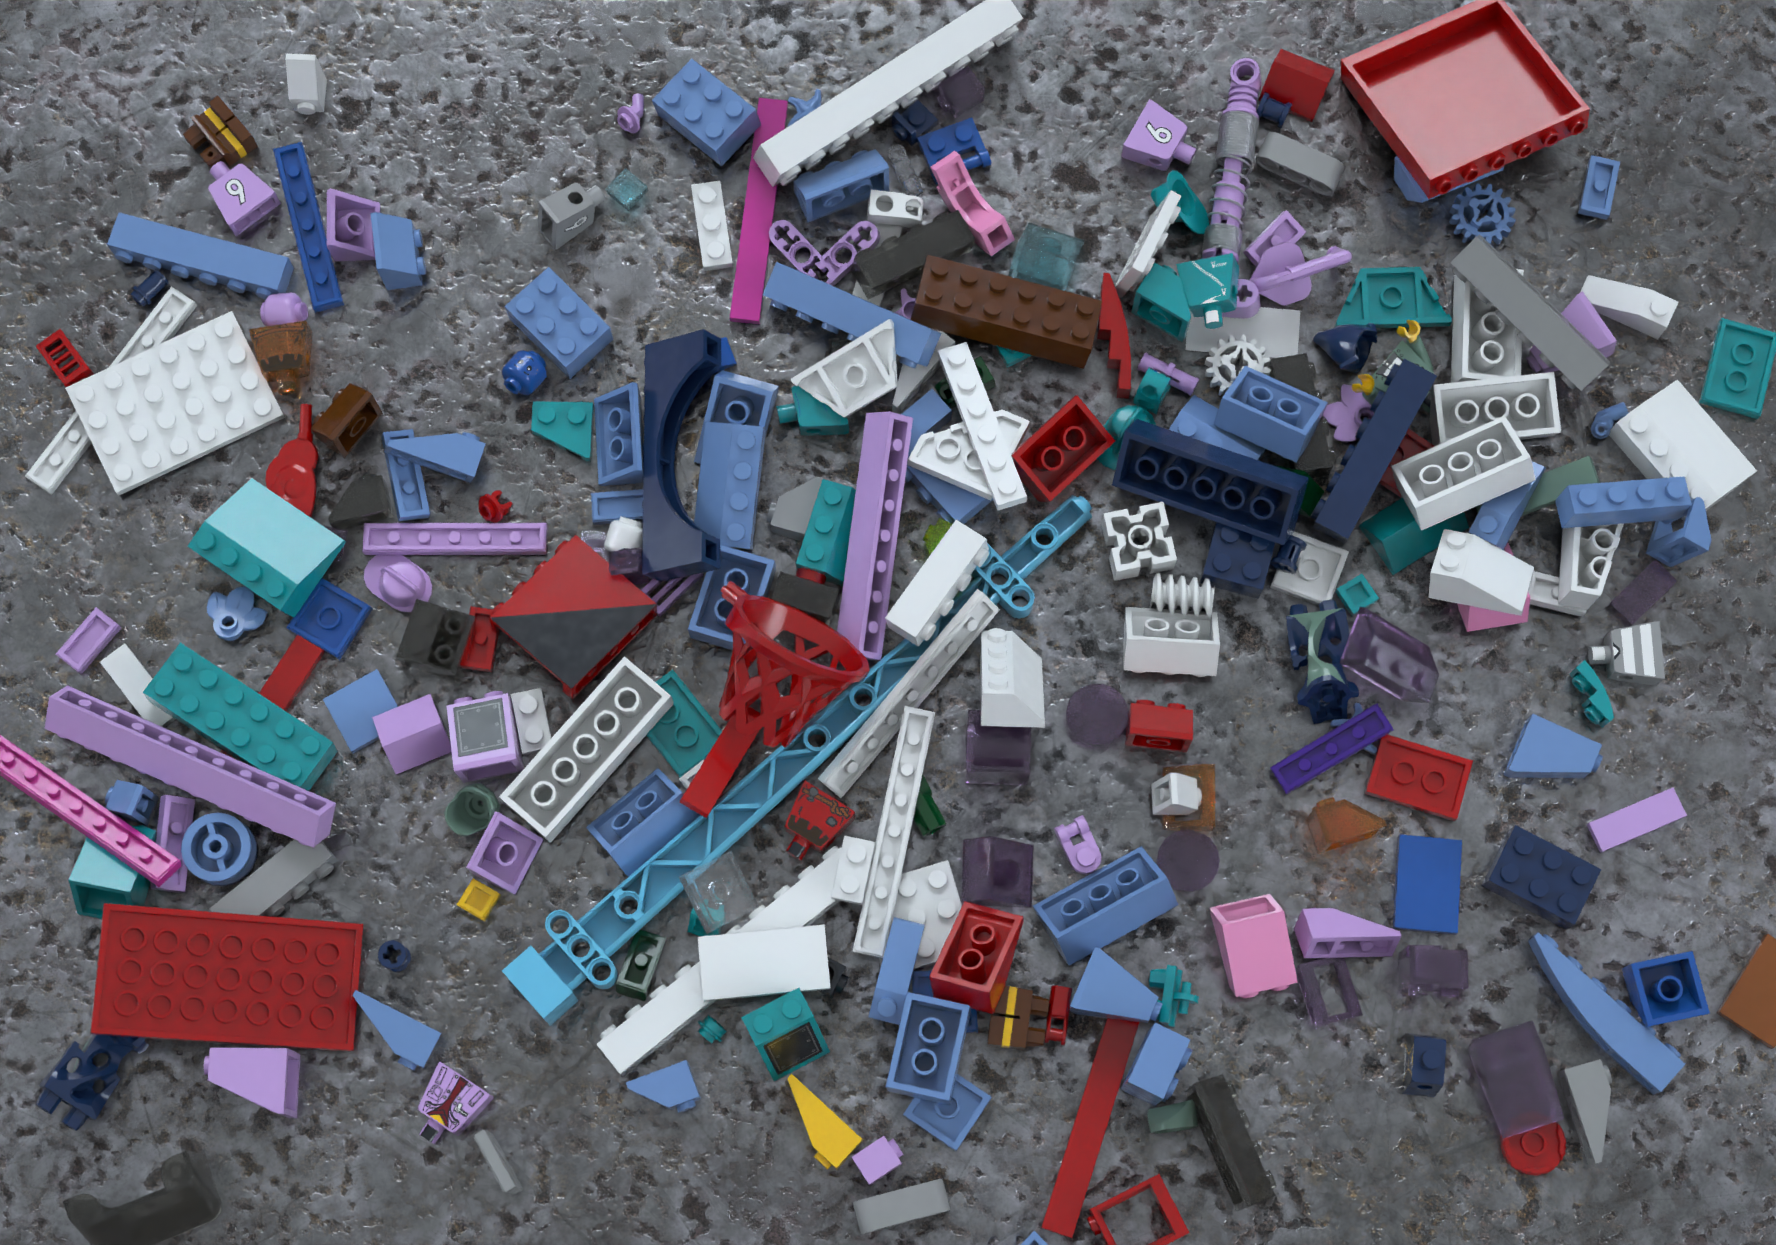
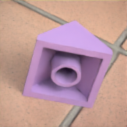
[327,188,380,261]
[372,694,452,774]
[466,811,544,894]

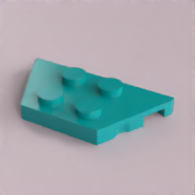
[1335,267,1452,328]

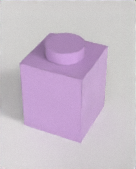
[852,1136,903,1186]

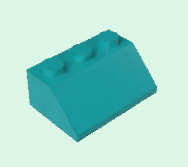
[796,479,856,586]

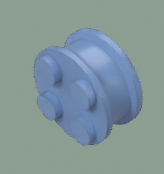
[181,813,257,886]

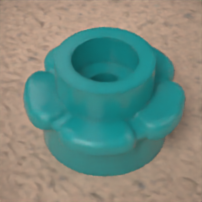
[698,1014,727,1043]

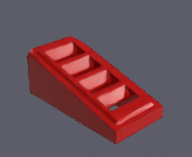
[36,329,94,387]

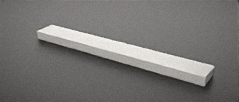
[25,286,198,495]
[818,589,1000,798]
[853,706,935,959]

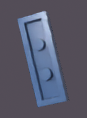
[381,429,430,521]

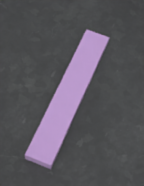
[362,523,548,555]

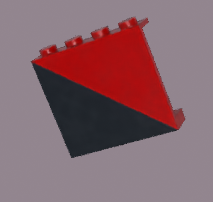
[490,535,657,700]

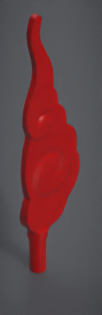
[265,404,318,517]

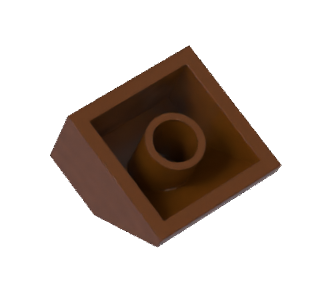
[311,383,383,459]

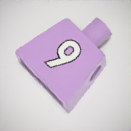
[1121,99,1197,171]
[208,161,281,236]

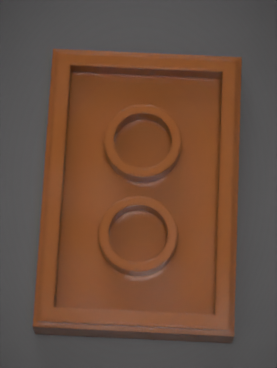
[1717,934,1776,1049]

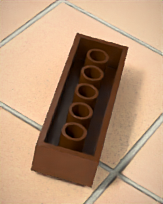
[910,254,1102,369]

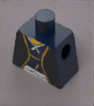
[1402,1033,1446,1097]

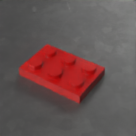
[1365,734,1473,821]

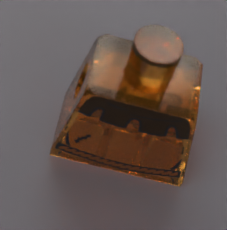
[249,321,313,395]

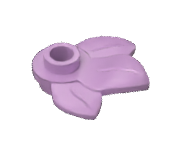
[1322,384,1374,442]

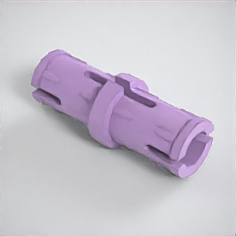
[1137,353,1199,396]

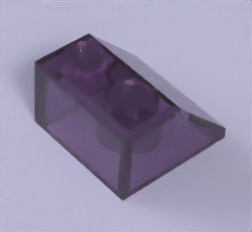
[961,836,1034,908]

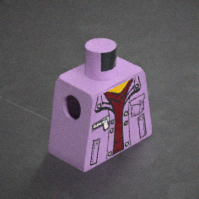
[417,1062,494,1144]

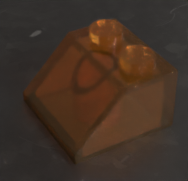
[1306,797,1387,854]

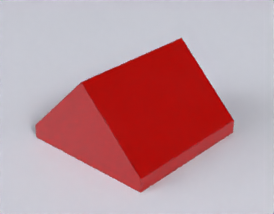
[1258,49,1335,122]

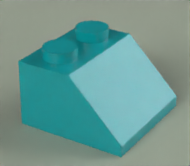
[1131,263,1191,342]

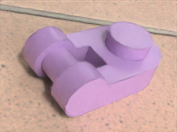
[1054,815,1101,875]

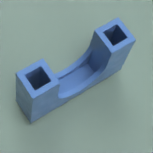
[901,389,993,526]

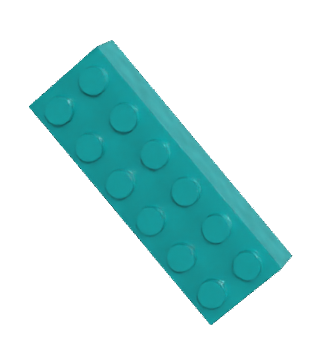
[143,642,338,791]

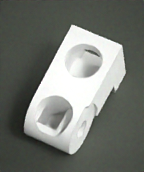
[866,189,924,228]

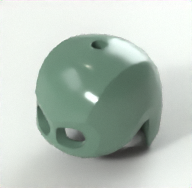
[444,782,501,837]

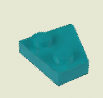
[531,401,594,461]

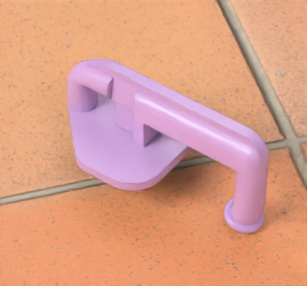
[1249,242,1352,305]

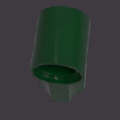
[913,775,947,838]

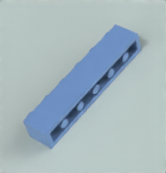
[107,213,294,300]
[763,262,942,368]

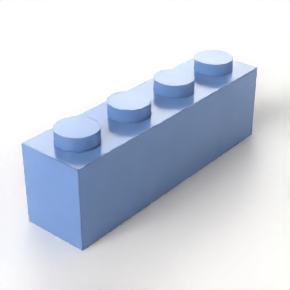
[1555,476,1692,528]

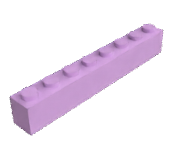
[837,411,913,660]

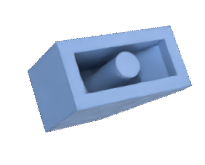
[105,780,159,826]
[626,1060,701,1113]

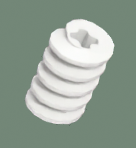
[1150,573,1215,618]

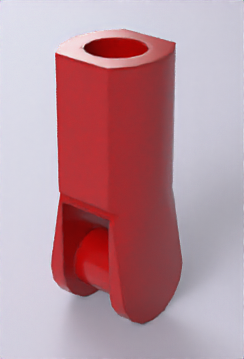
[1044,985,1072,1046]

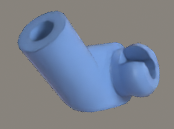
[1591,402,1628,439]

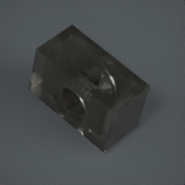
[771,571,840,627]

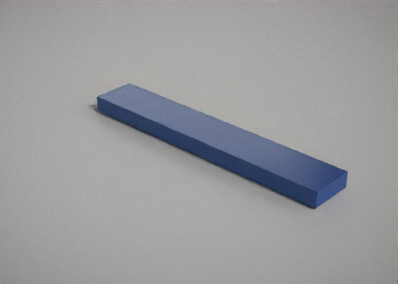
[273,142,344,313]

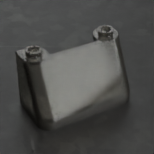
[63,1150,222,1245]

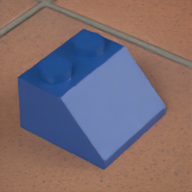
[1621,951,1710,1027]

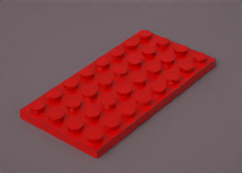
[90,903,363,1052]

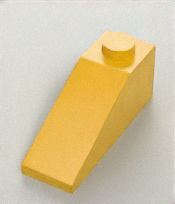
[787,1074,863,1170]

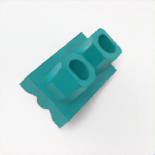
[1149,965,1199,1027]

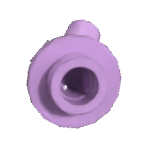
[617,93,644,133]

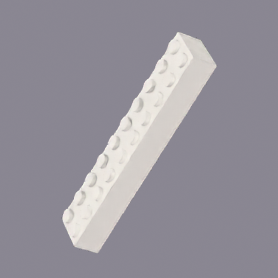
[753,0,1023,187]

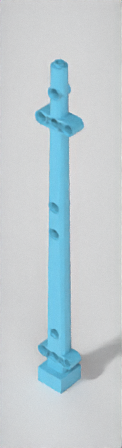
[502,495,1092,1026]

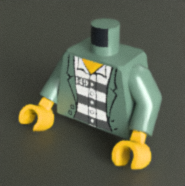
[1351,320,1434,413]

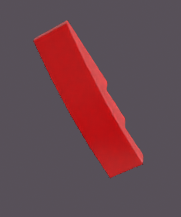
[1097,273,1131,399]
[680,707,760,818]

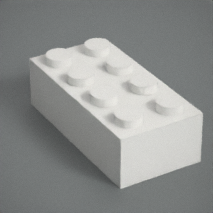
[1391,415,1536,531]

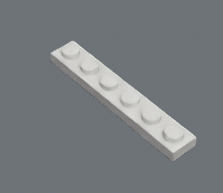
[938,342,1027,511]

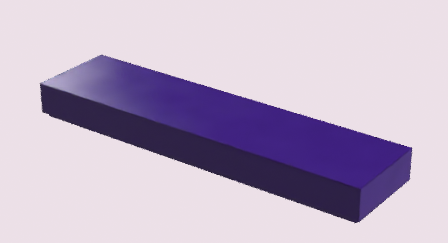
[1270,703,1394,795]

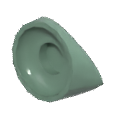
[1147,1100,1198,1134]

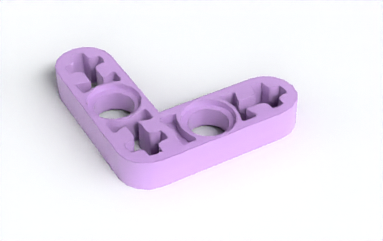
[769,220,880,286]

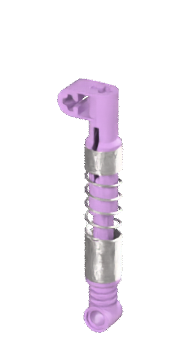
[1202,58,1262,319]

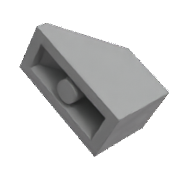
[767,477,823,542]

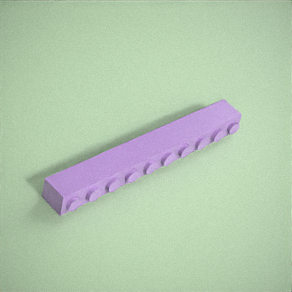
[45,685,336,848]

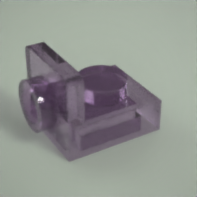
[608,547,650,585]

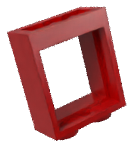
[1086,1174,1189,1245]

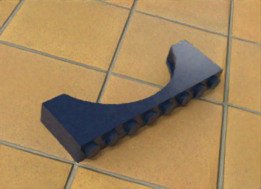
[641,329,721,582]

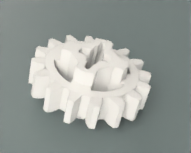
[1205,334,1271,396]

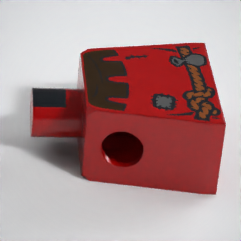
[785,780,856,861]

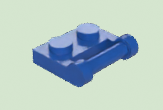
[917,117,991,185]

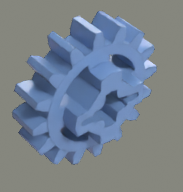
[1449,183,1516,245]

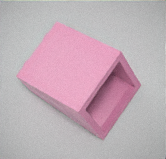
[1209,894,1298,998]

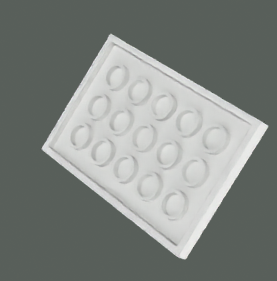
[65,311,285,496]

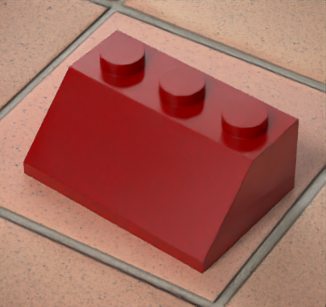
[1011,395,1115,502]

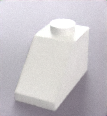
[285,54,327,115]
[1151,773,1202,815]

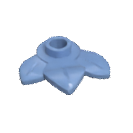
[207,586,267,641]

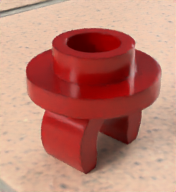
[479,490,513,523]

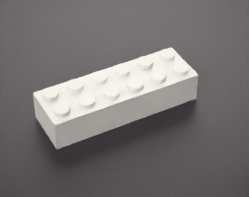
[499,656,674,843]

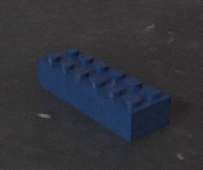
[1311,359,1437,544]
[1112,419,1309,545]

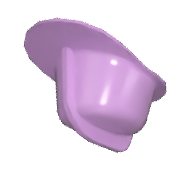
[364,555,432,612]

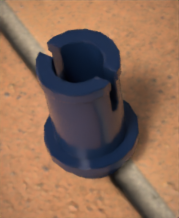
[130,269,169,307]

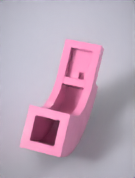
[930,151,1015,256]

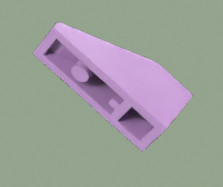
[1294,908,1401,958]

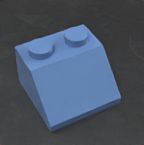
[370,212,426,290]

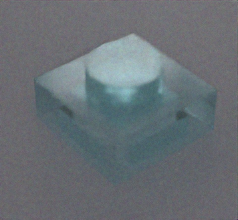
[606,168,648,211]

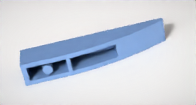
[1528,932,1685,1095]

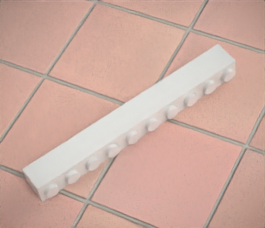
[597,845,842,1076]

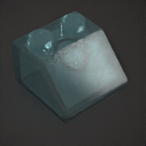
[1008,222,1085,291]

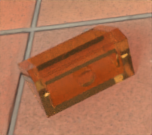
[1163,764,1215,831]

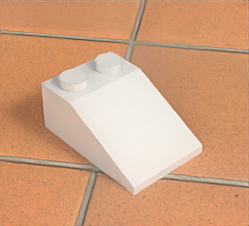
[1429,529,1534,616]

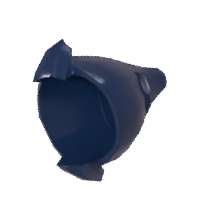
[1313,323,1377,373]

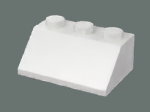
[1123,607,1220,677]

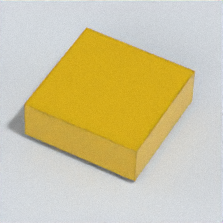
[457,878,501,922]

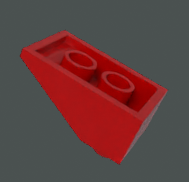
[929,901,1024,1014]

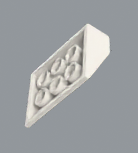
[1609,380,1757,522]

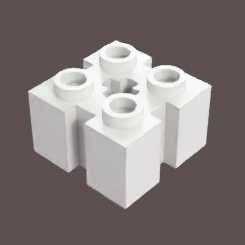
[1101,502,1177,581]

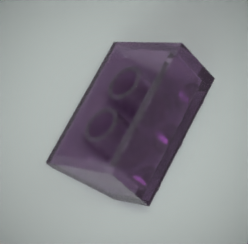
[1340,607,1440,703]

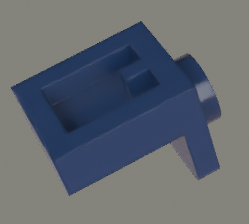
[892,100,938,146]

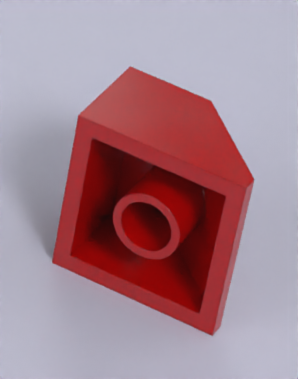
[1125,700,1193,752]

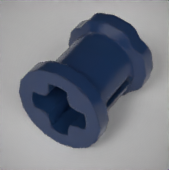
[1256,92,1292,128]
[1270,535,1307,574]
[378,940,411,972]

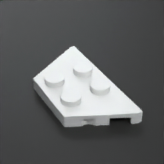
[791,319,898,417]

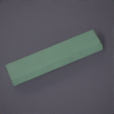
[1476,456,1600,516]

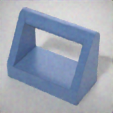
[1646,497,1711,567]

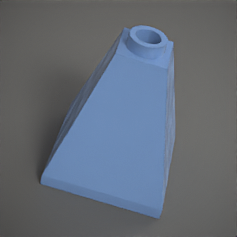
[1070,947,1163,1023]

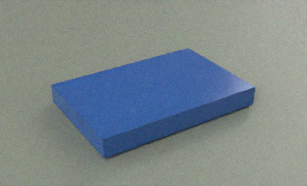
[1393,834,1462,935]

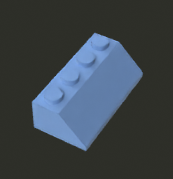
[694,422,766,550]
[1033,846,1178,965]

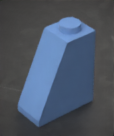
[1503,714,1603,778]

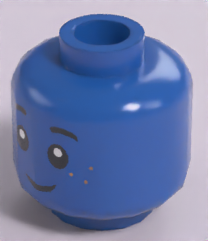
[502,350,547,395]

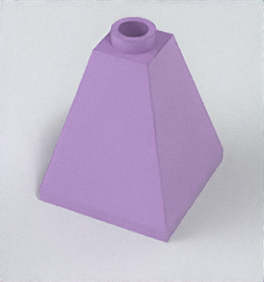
[1526,291,1617,373]

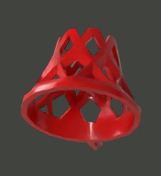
[719,581,870,748]

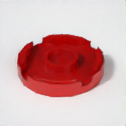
[1500,1111,1566,1176]

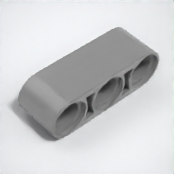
[1255,132,1345,196]
[853,1179,951,1235]

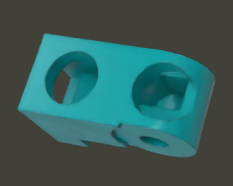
[1133,367,1171,415]

